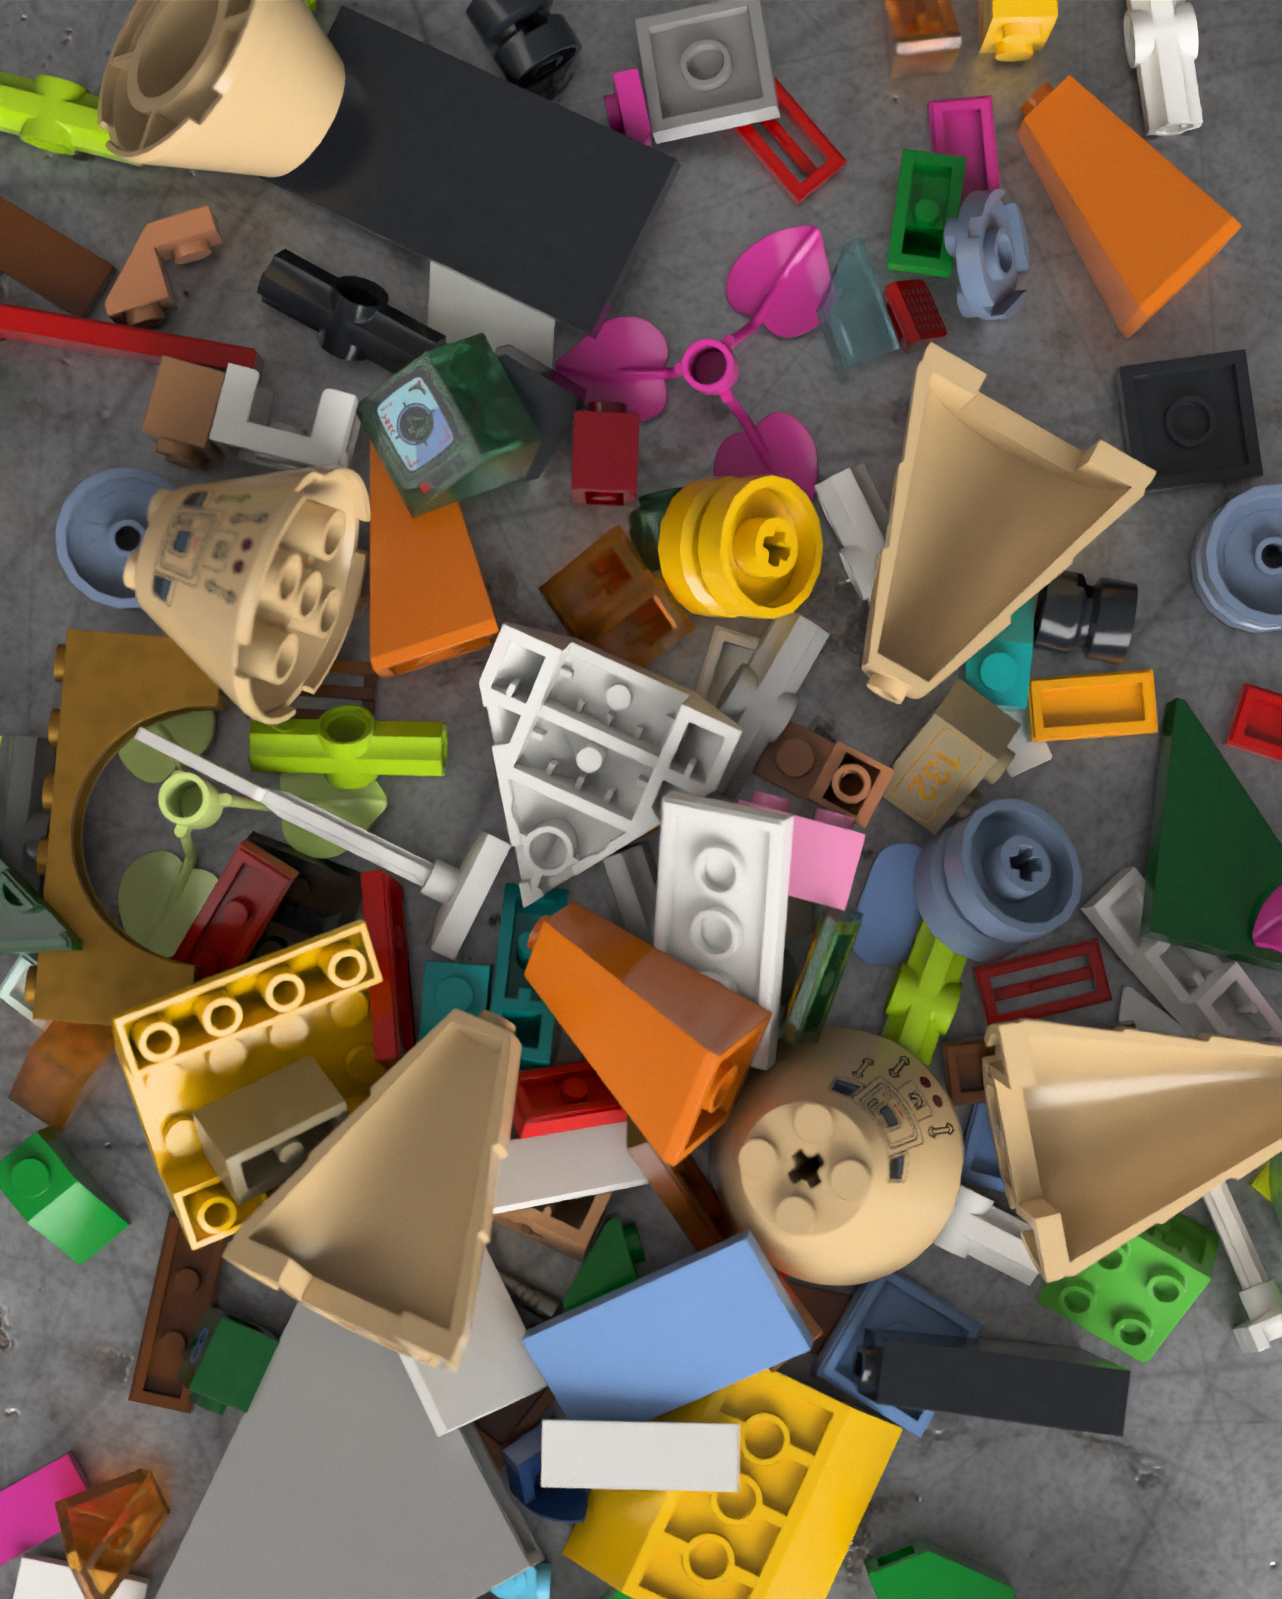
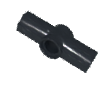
[257,249,449,389]

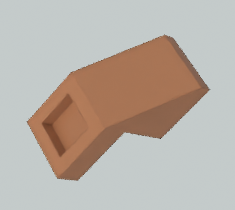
[104,205,224,329]
[753,720,895,828]

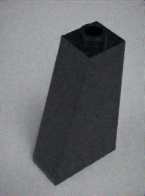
[852,1328,1131,1437]

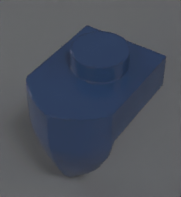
[502,1415,588,1523]

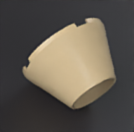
[98,0,345,177]

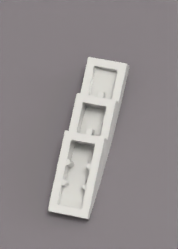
[1080,866,1282,1043]

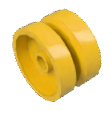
[658,475,823,619]

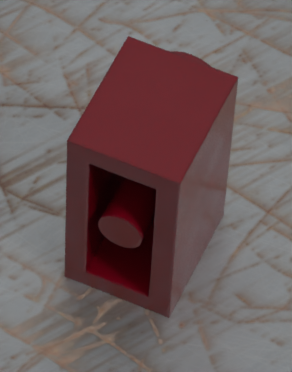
[571,401,640,508]

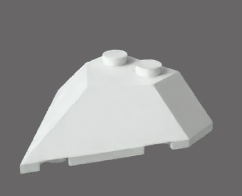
[479,622,743,908]

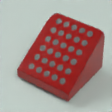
[881,279,947,354]

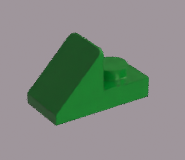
[886,149,967,278]

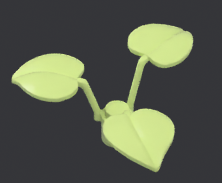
[118,711,387,958]

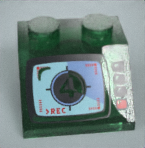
[356,332,542,518]

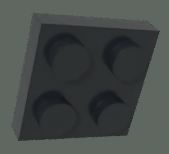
[1115,349,1263,494]

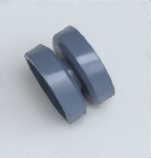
[55,467,177,610]
[1190,483,1282,633]
[913,799,1083,961]

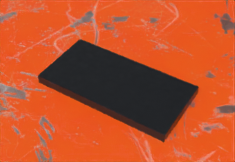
[259,5,681,340]

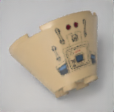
[123,464,371,724]
[709,1026,964,1286]

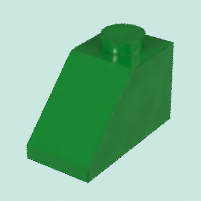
[0,1125,132,1265]

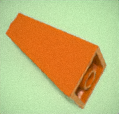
[1016,75,1242,339]
[370,416,501,680]
[524,901,773,1167]

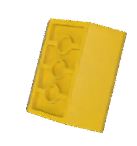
[111,919,389,1250]
[562,1367,903,1599]

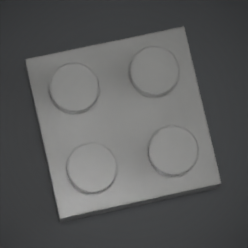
[635,0,781,144]

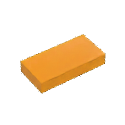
[1026,669,1158,743]

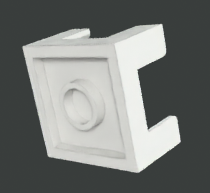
[209,363,367,471]

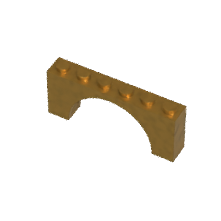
[25,629,228,1025]

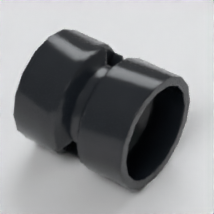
[466,0,582,89]
[1033,570,1138,665]

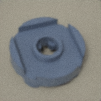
[944,188,1029,320]

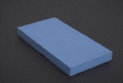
[521,1229,814,1421]

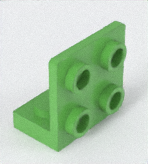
[1038,1212,1220,1362]

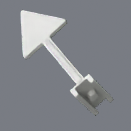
[134,727,511,961]
[1118,987,1282,1353]

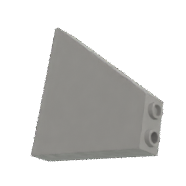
[155,1301,545,1599]

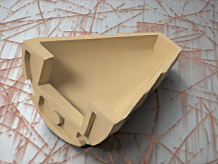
[861,342,1156,704]
[222,1008,522,1372]
[982,1018,1282,1282]

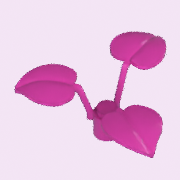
[555,225,833,503]

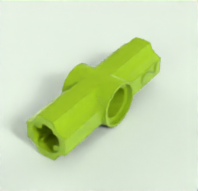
[0,71,143,167]
[249,704,448,790]
[880,917,967,1067]

